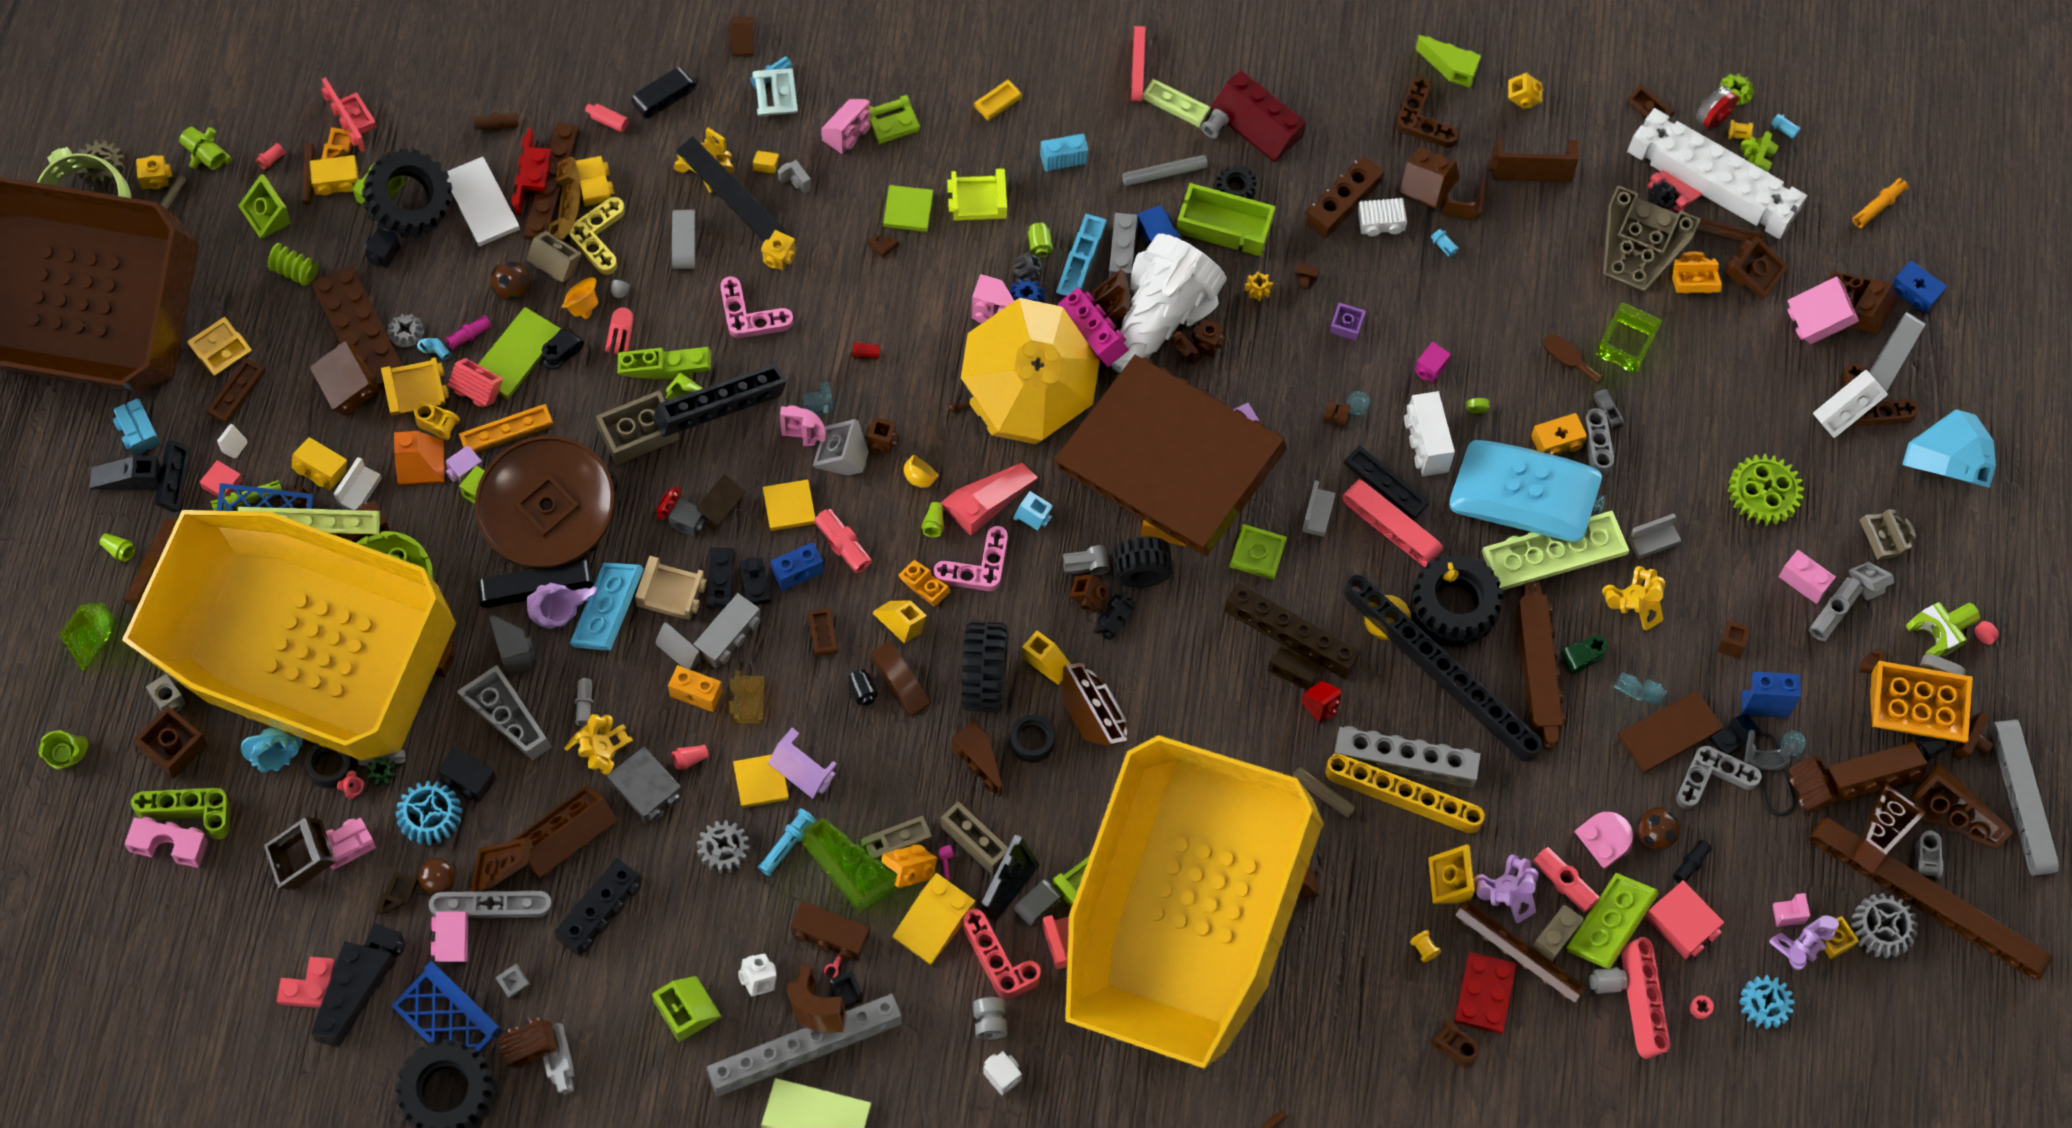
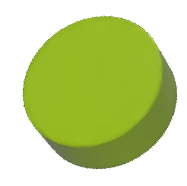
[1466,398,1490,414]

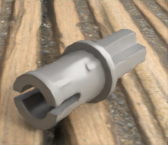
[575,678,594,726]

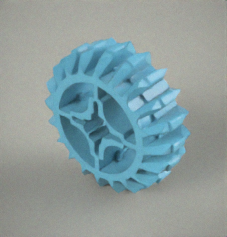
[395,780,462,846]

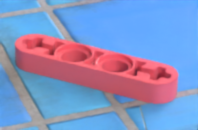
[1131,26,1145,101]

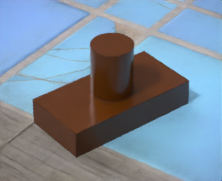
[1952,712,1994,760]

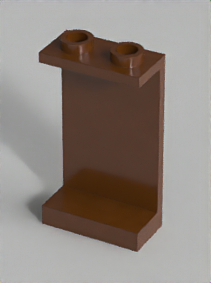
[1488,138,1579,182]

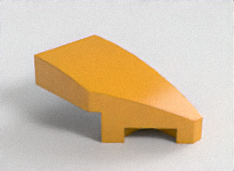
[321,127,352,159]

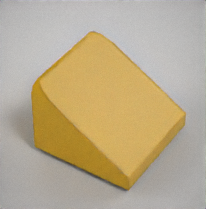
[753,151,779,174]

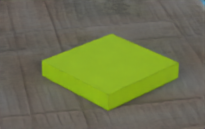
[883,185,933,232]
[1229,524,1287,580]

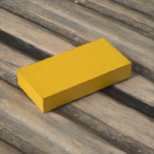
[974,79,1022,121]

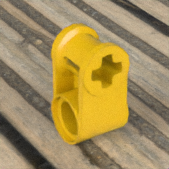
[414,401,460,440]

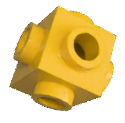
[1509,73,1543,109]
[136,155,172,190]
[761,230,796,271]

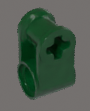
[1560,635,1608,674]

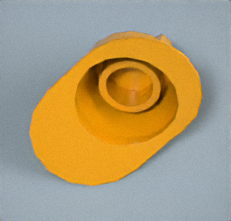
[562,277,598,319]

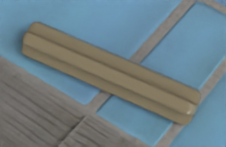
[1292,767,1355,817]

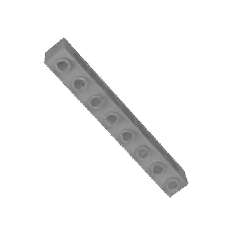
[706,994,901,1097]

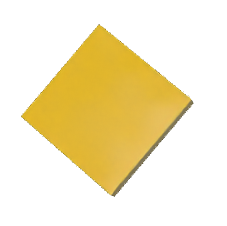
[763,480,815,531]
[733,754,789,808]

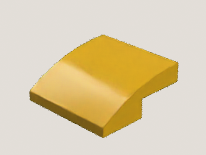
[187,317,252,376]

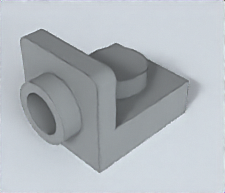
[778,160,812,194]

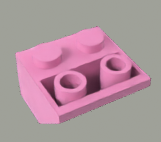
[821,99,871,154]
[972,274,1014,323]

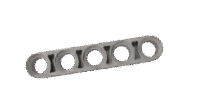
[1869,312,1926,403]

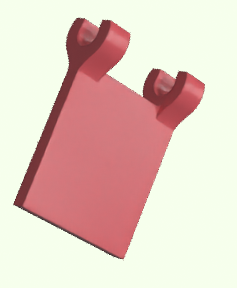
[1647,170,1702,214]

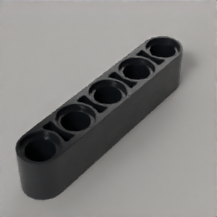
[476,560,594,608]

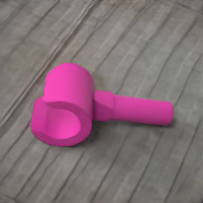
[938,845,954,881]

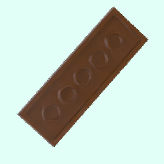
[311,265,402,388]

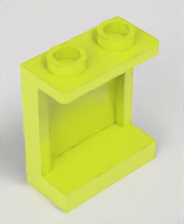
[947,169,1007,221]

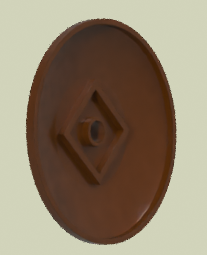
[475,436,615,569]

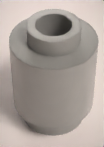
[1589,968,1627,994]

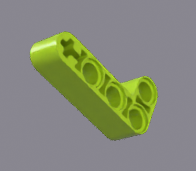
[131,788,231,840]

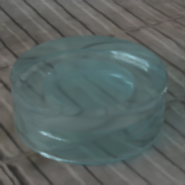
[1346,391,1370,415]
[1781,731,1806,756]

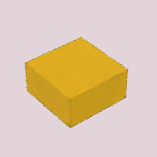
[1820,916,1859,959]

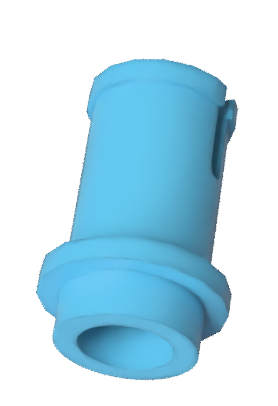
[1771,114,1800,139]
[1431,229,1459,258]

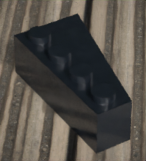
[311,941,395,1048]

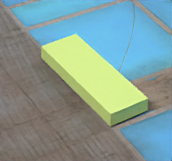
[1142,79,1211,128]

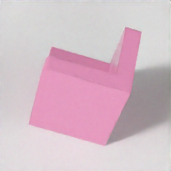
[1772,893,1810,927]

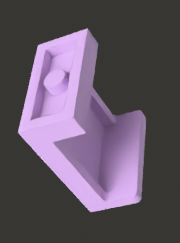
[768,728,837,799]

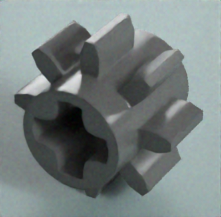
[1014,252,1042,280]

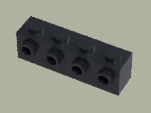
[554,858,641,956]

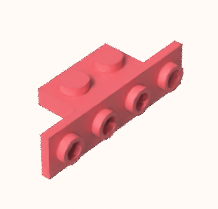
[321,77,377,153]

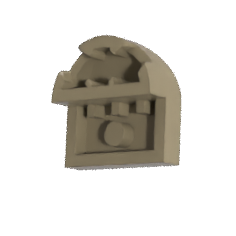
[1860,509,1916,560]

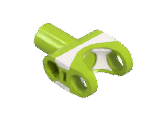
[1906,602,1980,657]

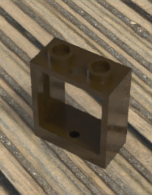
[264,817,336,890]

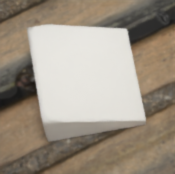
[217,424,248,459]

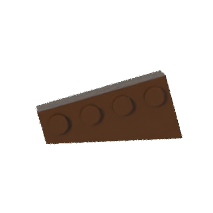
[1853,784,1926,874]

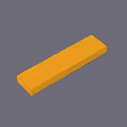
[459,404,554,453]

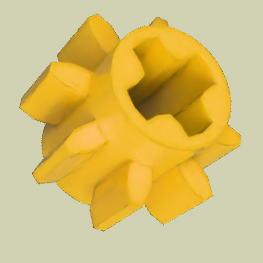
[1244,272,1273,301]

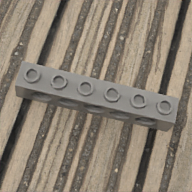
[1334,726,1480,788]

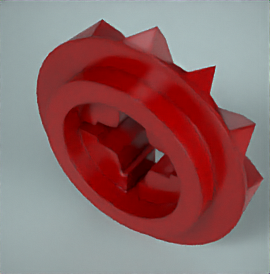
[655,486,681,520]

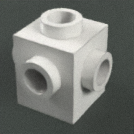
[738,953,777,997]

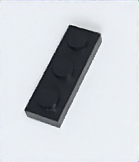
[155,440,191,513]

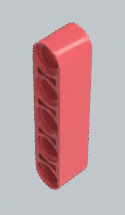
[1342,480,1443,567]
[1621,937,1670,1059]

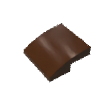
[1092,269,1130,323]

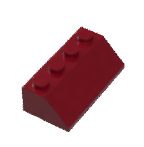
[1210,70,1306,163]

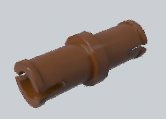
[473,112,519,130]

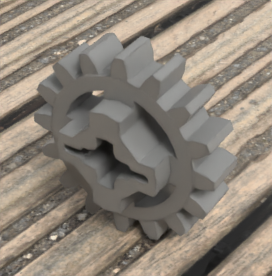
[697,820,750,873]

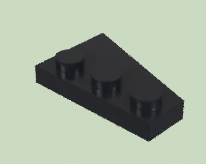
[981,834,1040,920]

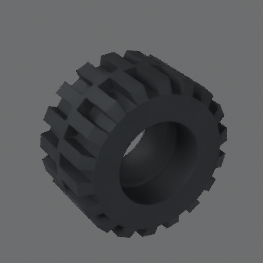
[1112,537,1173,588]

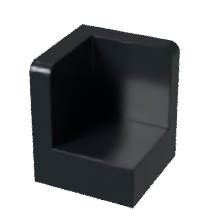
[830,971,863,1008]

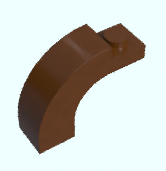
[787,965,847,1033]

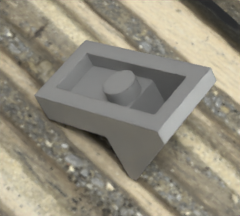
[1849,562,1895,600]

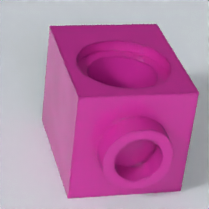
[1414,342,1451,383]

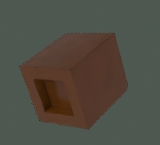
[1717,620,1751,659]

